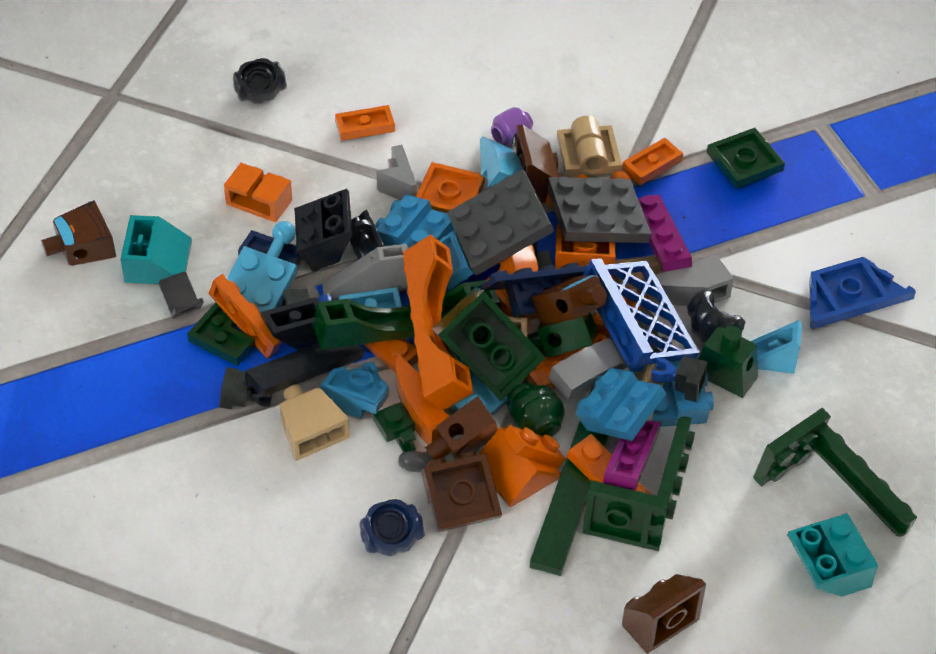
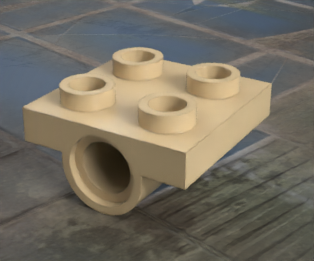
[557,116,622,177]

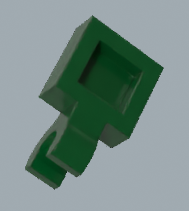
[373,402,416,452]

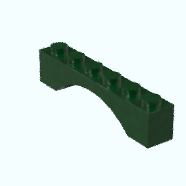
[313,280,500,350]

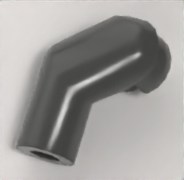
[398,451,433,472]

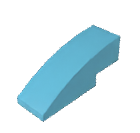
[480,136,522,187]

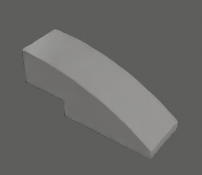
[549,337,628,401]

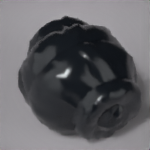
[233,58,287,104]
[687,290,746,343]

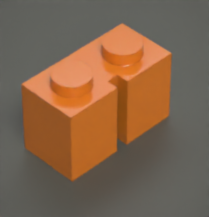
[224,162,292,223]

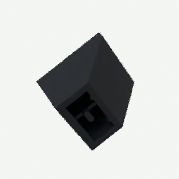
[294,188,352,272]

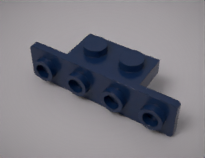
[480,262,588,318]

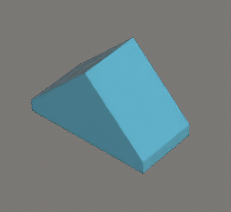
[751,320,802,374]

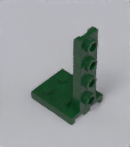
[753,407,917,537]
[582,416,695,551]

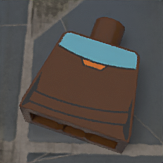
[41,200,116,266]
[531,275,607,326]

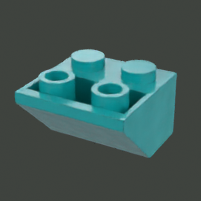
[120,215,192,284]
[787,513,878,597]

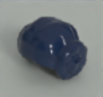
[359,499,425,557]

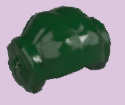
[506,383,565,437]

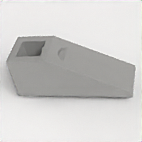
[322,244,408,300]
[637,254,734,306]

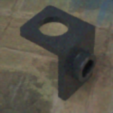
[158,272,204,319]

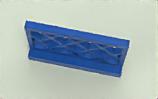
[582,258,700,373]

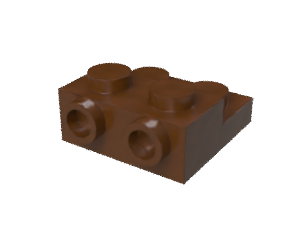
[421,451,502,532]

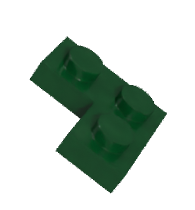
[187,302,255,366]

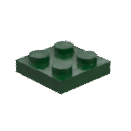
[707,128,785,189]

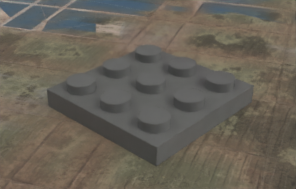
[447,169,554,276]
[546,176,651,243]

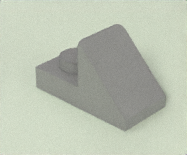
[376,145,417,200]

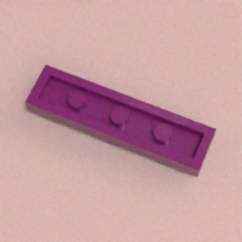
[638,195,692,272]
[603,420,661,490]

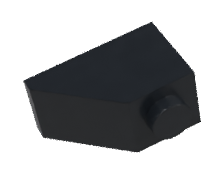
[260,297,319,350]

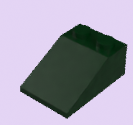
[432,286,546,401]

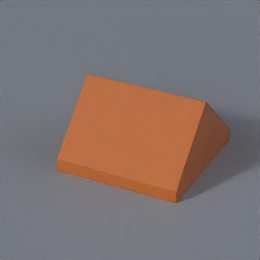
[478,427,561,508]

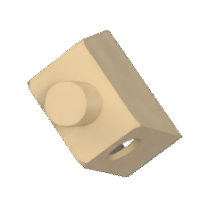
[279,385,350,461]

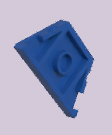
[809,257,916,329]

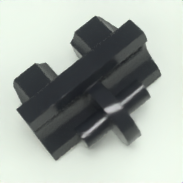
[350,210,385,259]

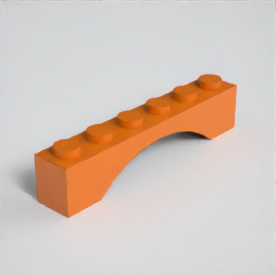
[403,235,473,410]

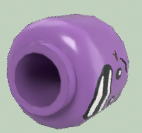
[491,107,533,148]

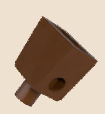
[425,396,498,460]

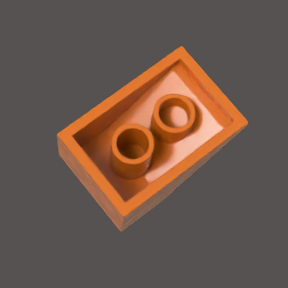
[554,224,616,280]

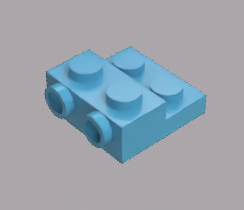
[375,194,454,248]
[651,361,714,427]
[575,368,667,441]

